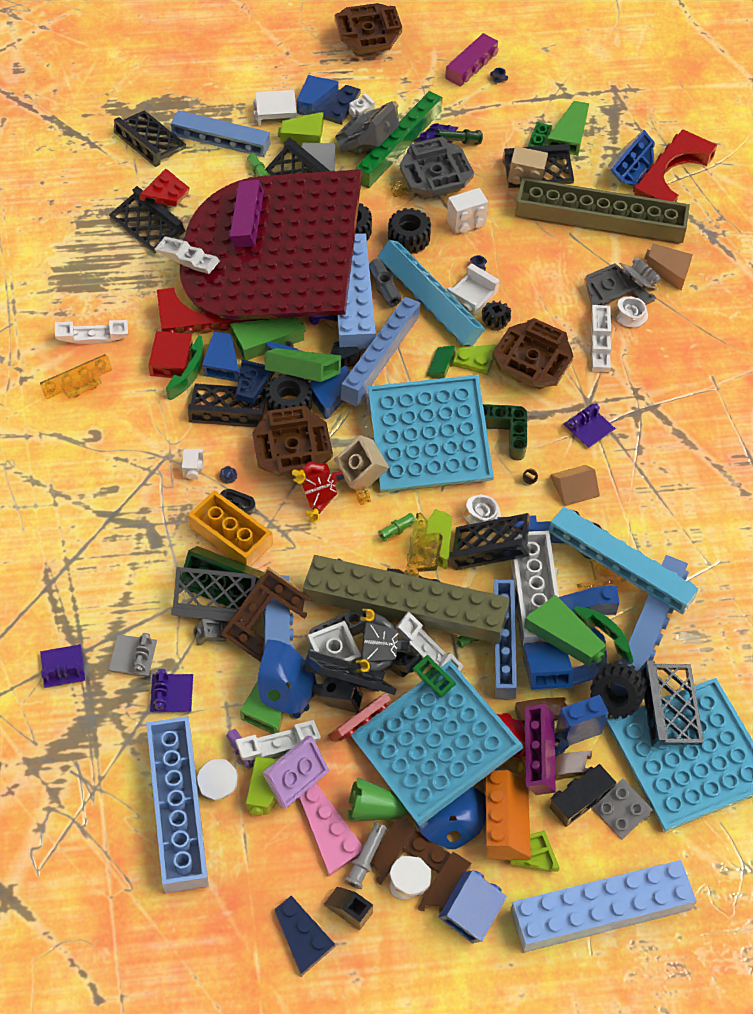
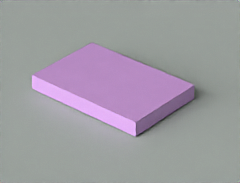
[263,736,330,809]

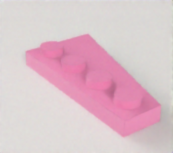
[299,783,363,877]

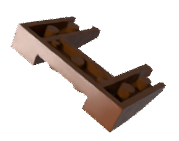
[221,567,310,662]
[515,697,592,781]
[370,817,472,913]

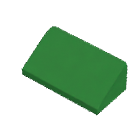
[427,345,455,379]

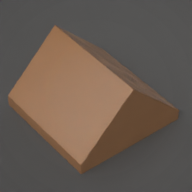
[550,465,600,506]

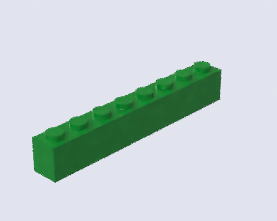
[356,91,443,188]

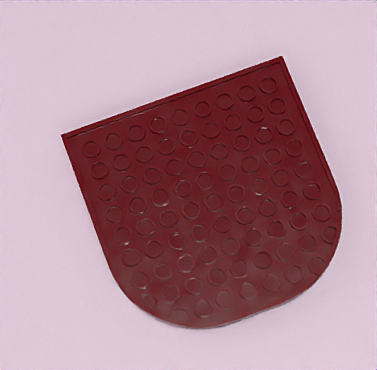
[179,169,362,320]

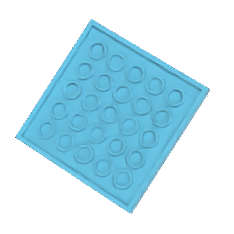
[368,375,494,492]
[351,660,524,826]
[606,678,753,833]

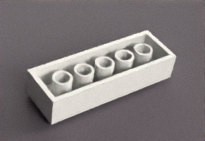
[510,531,559,648]

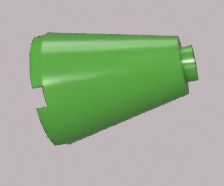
[348,778,408,821]

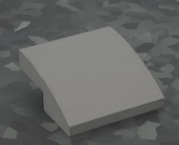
[302,143,335,173]

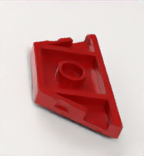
[139,168,190,207]

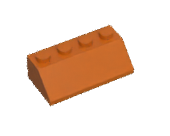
[486,770,531,860]

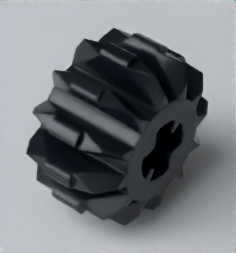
[482,300,511,330]

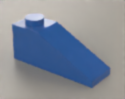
[559,586,619,615]

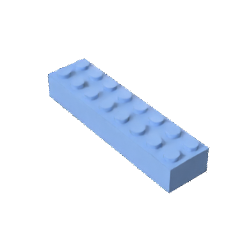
[337,233,376,349]
[146,716,209,893]
[511,860,697,953]

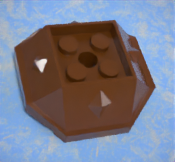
[334,3,402,55]
[492,318,574,389]
[252,406,333,476]

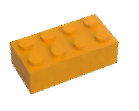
[188,490,273,567]

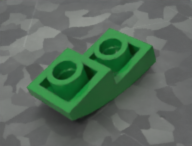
[528,122,552,147]

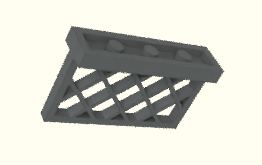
[171,567,257,621]

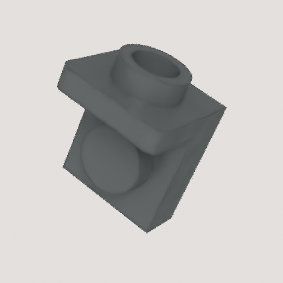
[193,619,226,645]

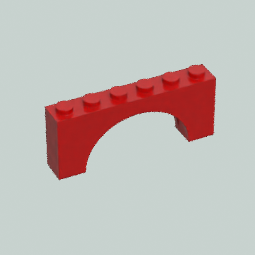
[633,129,717,202]
[157,288,267,334]

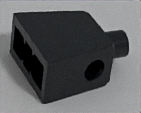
[312,677,364,713]

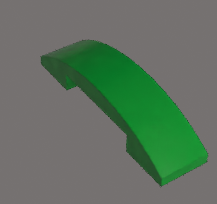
[166,335,204,400]
[573,606,634,664]

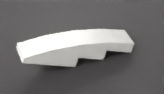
[155,237,220,274]
[591,305,611,373]

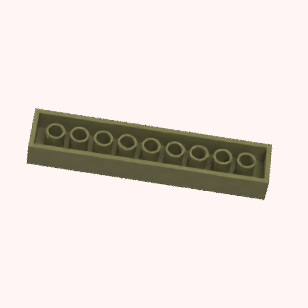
[515,177,690,243]
[302,555,510,644]

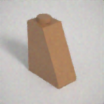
[644,244,693,290]

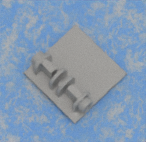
[619,258,661,289]
[108,633,157,676]
[593,779,653,840]

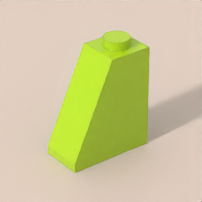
[278,112,324,146]
[412,509,452,570]
[246,756,277,816]

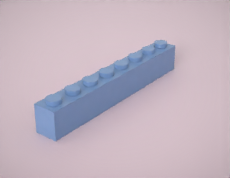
[340,297,421,406]
[610,555,689,697]

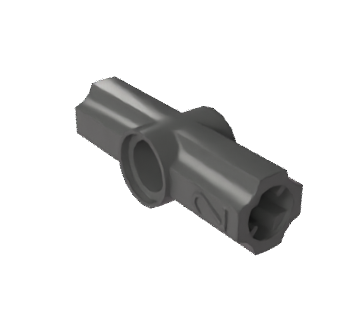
[369,259,402,307]

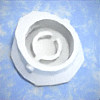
[614,296,648,328]
[463,494,501,530]
[197,759,238,801]
[389,856,431,900]

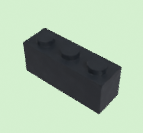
[549,764,617,827]

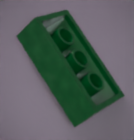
[180,546,264,609]

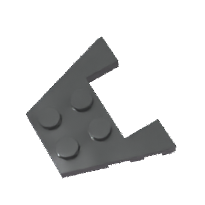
[584,263,656,319]

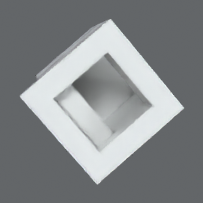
[349,93,375,117]
[182,449,204,480]

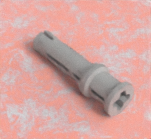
[344,822,387,889]

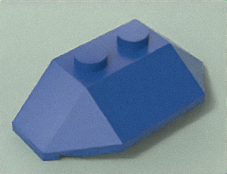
[608,130,655,187]

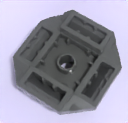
[335,101,399,154]
[400,137,474,199]

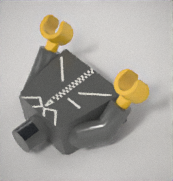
[356,609,409,673]

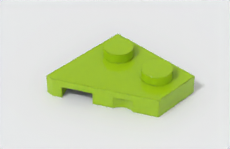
[453,344,497,375]
[509,830,560,872]

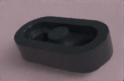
[220,489,256,515]

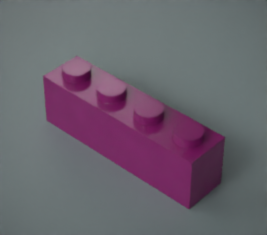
[445,33,499,87]
[228,180,264,247]
[525,704,556,795]

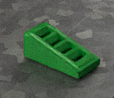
[413,655,456,698]

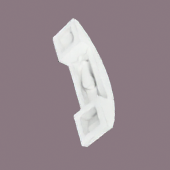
[55,320,128,344]
[396,612,464,671]
[235,720,321,760]

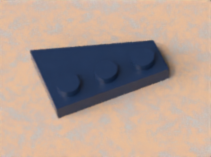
[312,85,361,125]
[236,359,275,404]
[275,895,335,977]

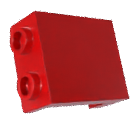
[148,331,193,378]

